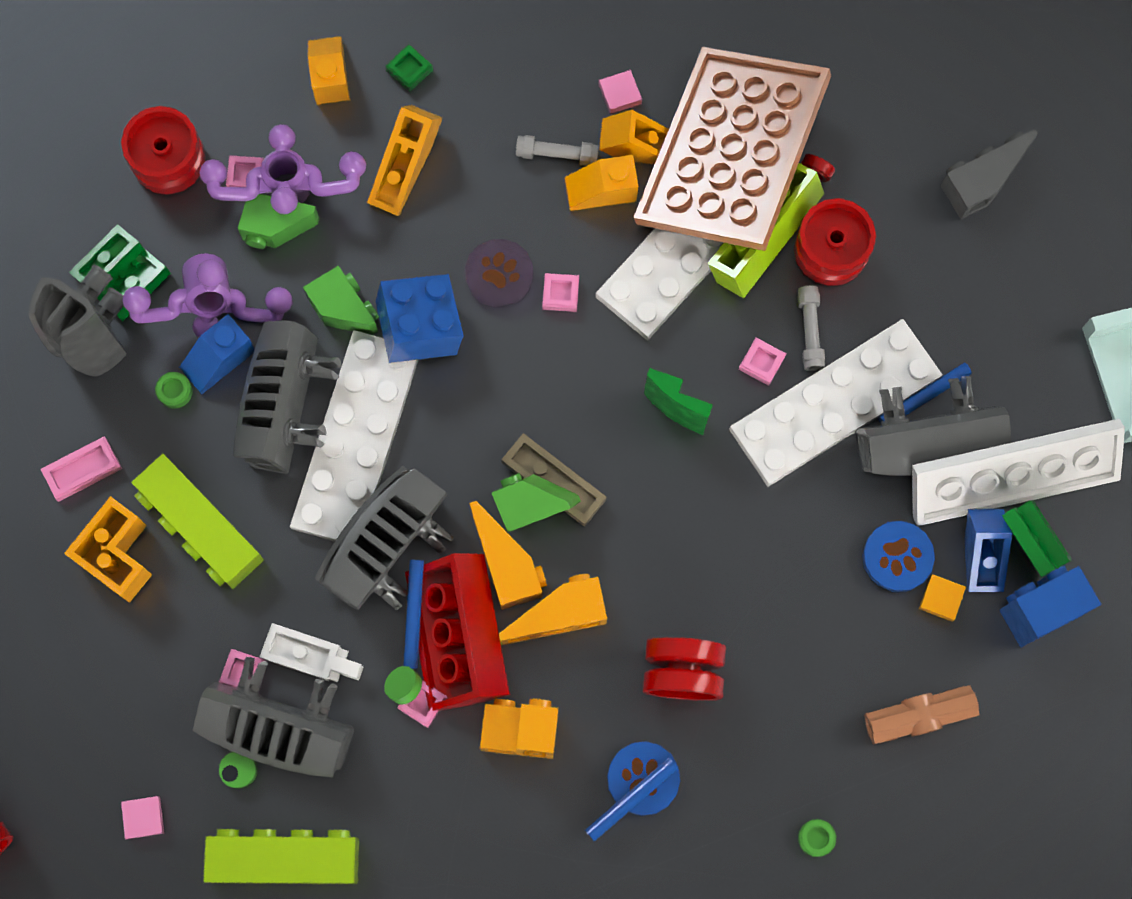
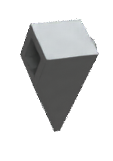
[940,129,1038,219]

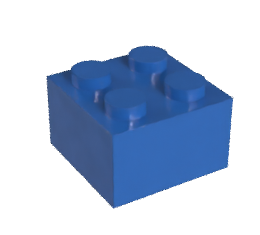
[375,274,464,363]
[999,565,1102,648]

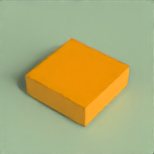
[919,574,966,622]

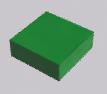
[385,44,433,92]

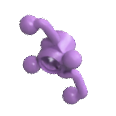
[200,124,366,215]
[122,253,293,338]

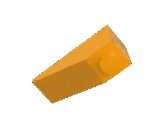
[367,105,443,216]
[470,501,547,610]
[499,574,607,646]

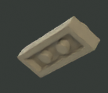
[501,433,607,527]

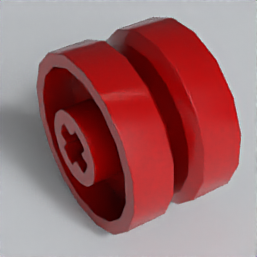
[121,106,206,195]
[794,198,876,286]
[643,637,726,700]

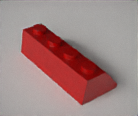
[405,553,510,711]

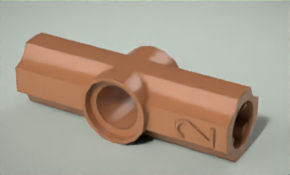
[864,685,980,745]

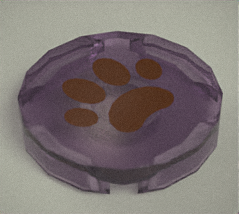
[465,239,533,307]

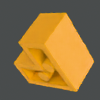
[64,496,152,603]
[480,699,558,759]

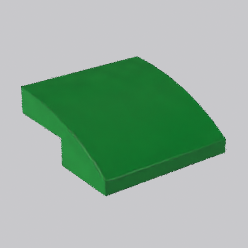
[69,224,171,322]
[644,368,713,435]
[1002,500,1072,577]

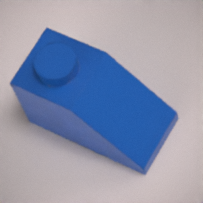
[179,314,255,395]
[964,509,1012,592]

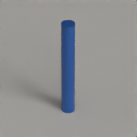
[878,363,972,425]
[403,559,424,669]
[585,758,678,841]

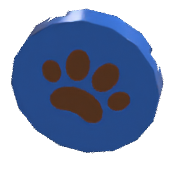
[862,521,935,593]
[607,742,680,816]

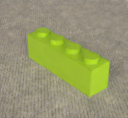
[708,163,824,298]
[131,454,264,589]
[204,829,359,884]

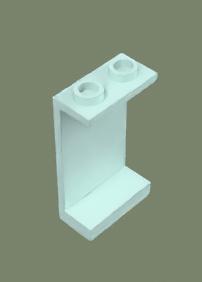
[1082,308,1132,443]

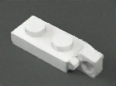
[259,623,364,683]

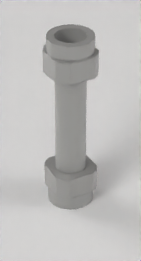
[516,135,599,166]
[798,286,825,371]

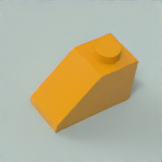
[308,36,350,105]
[599,110,669,164]
[565,155,639,211]

